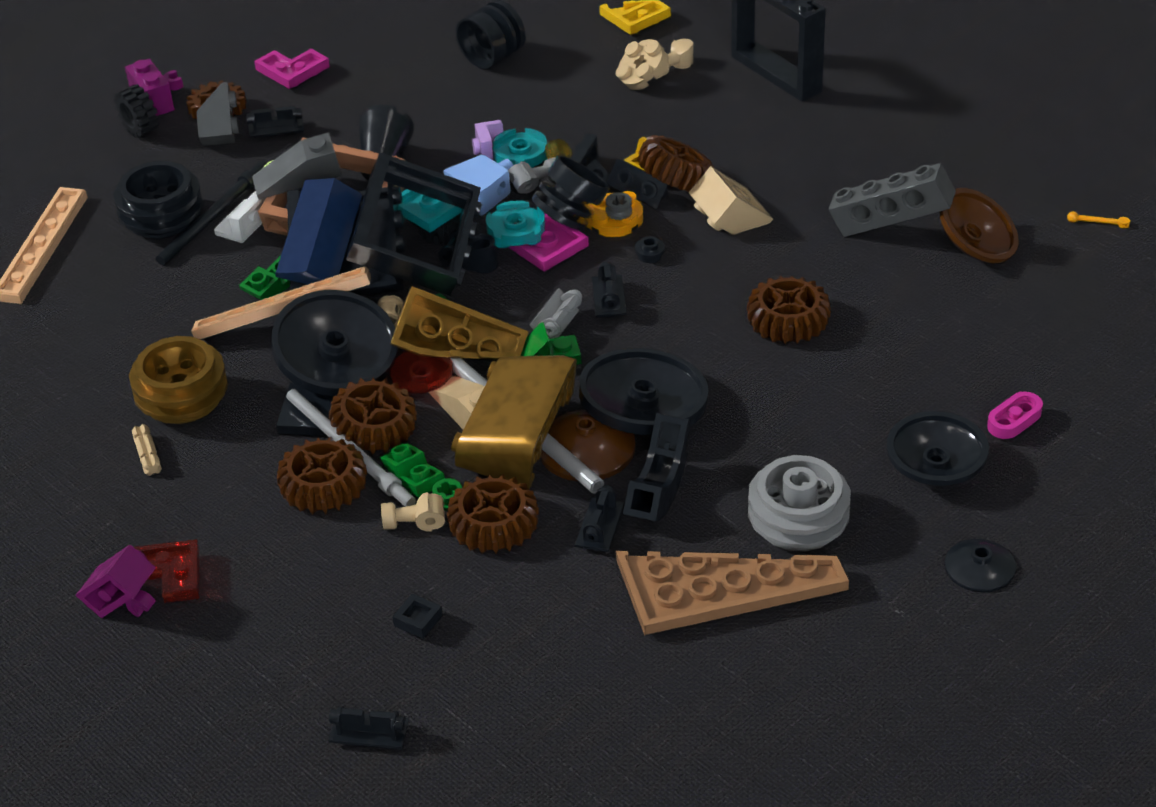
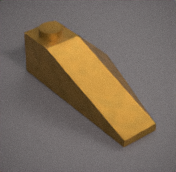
[390,286,529,360]

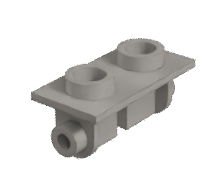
[530,288,582,339]

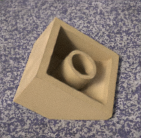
[689,166,773,235]

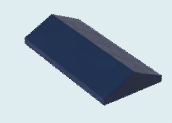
[275,178,362,285]

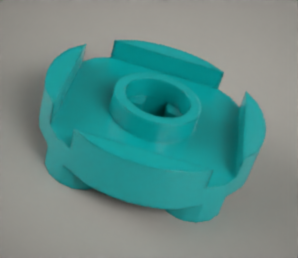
[492,128,549,168]
[486,201,545,248]

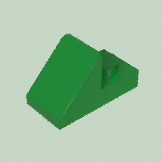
[520,322,582,365]

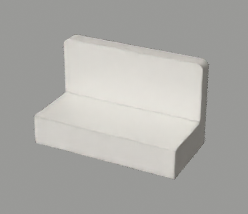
[214,191,266,243]

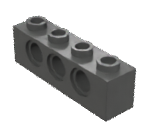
[828,163,956,237]

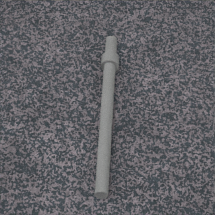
[286,389,416,507]

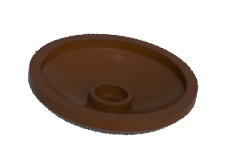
[939,188,1019,263]
[540,409,636,482]

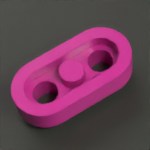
[987,392,1043,439]

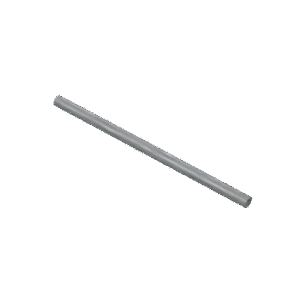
[437,357,604,494]

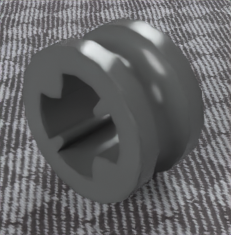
[606,192,632,220]

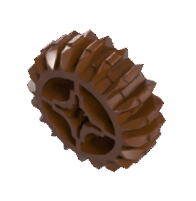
[637,135,714,192]
[747,275,831,344]
[329,376,417,455]
[277,436,367,515]
[447,474,539,554]

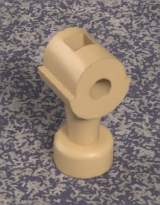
[659,38,693,78]
[381,492,445,532]

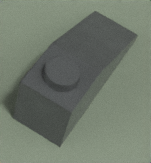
[252,132,342,200]

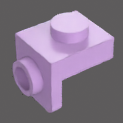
[472,120,503,160]

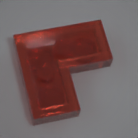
[134,539,199,603]

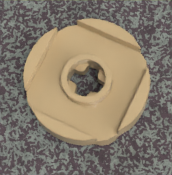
[616,39,668,90]

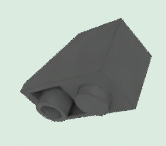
[196,82,239,146]

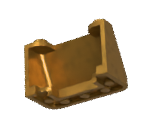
[451,355,577,489]

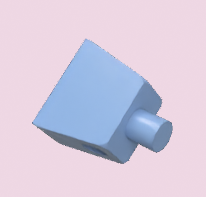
[444,155,513,216]

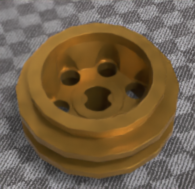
[129,336,228,424]

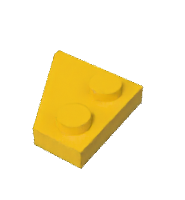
[600,0,671,35]

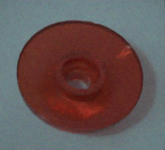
[390,351,453,393]

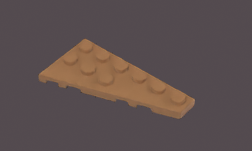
[616,551,849,635]

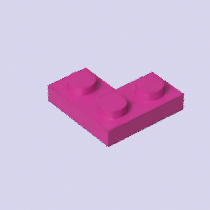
[254,49,330,89]

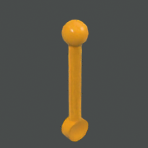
[1067,211,1130,228]

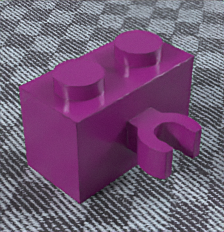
[125,58,183,116]
[75,544,156,618]

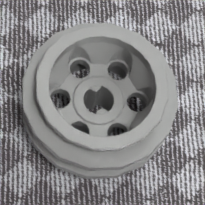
[748,455,851,552]

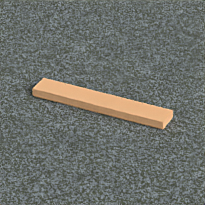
[0,187,88,304]
[191,266,371,340]

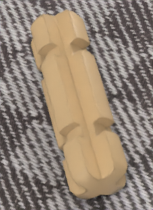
[132,424,162,476]

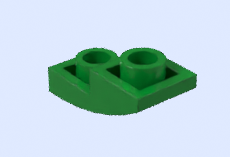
[239,255,290,300]
[381,443,445,498]

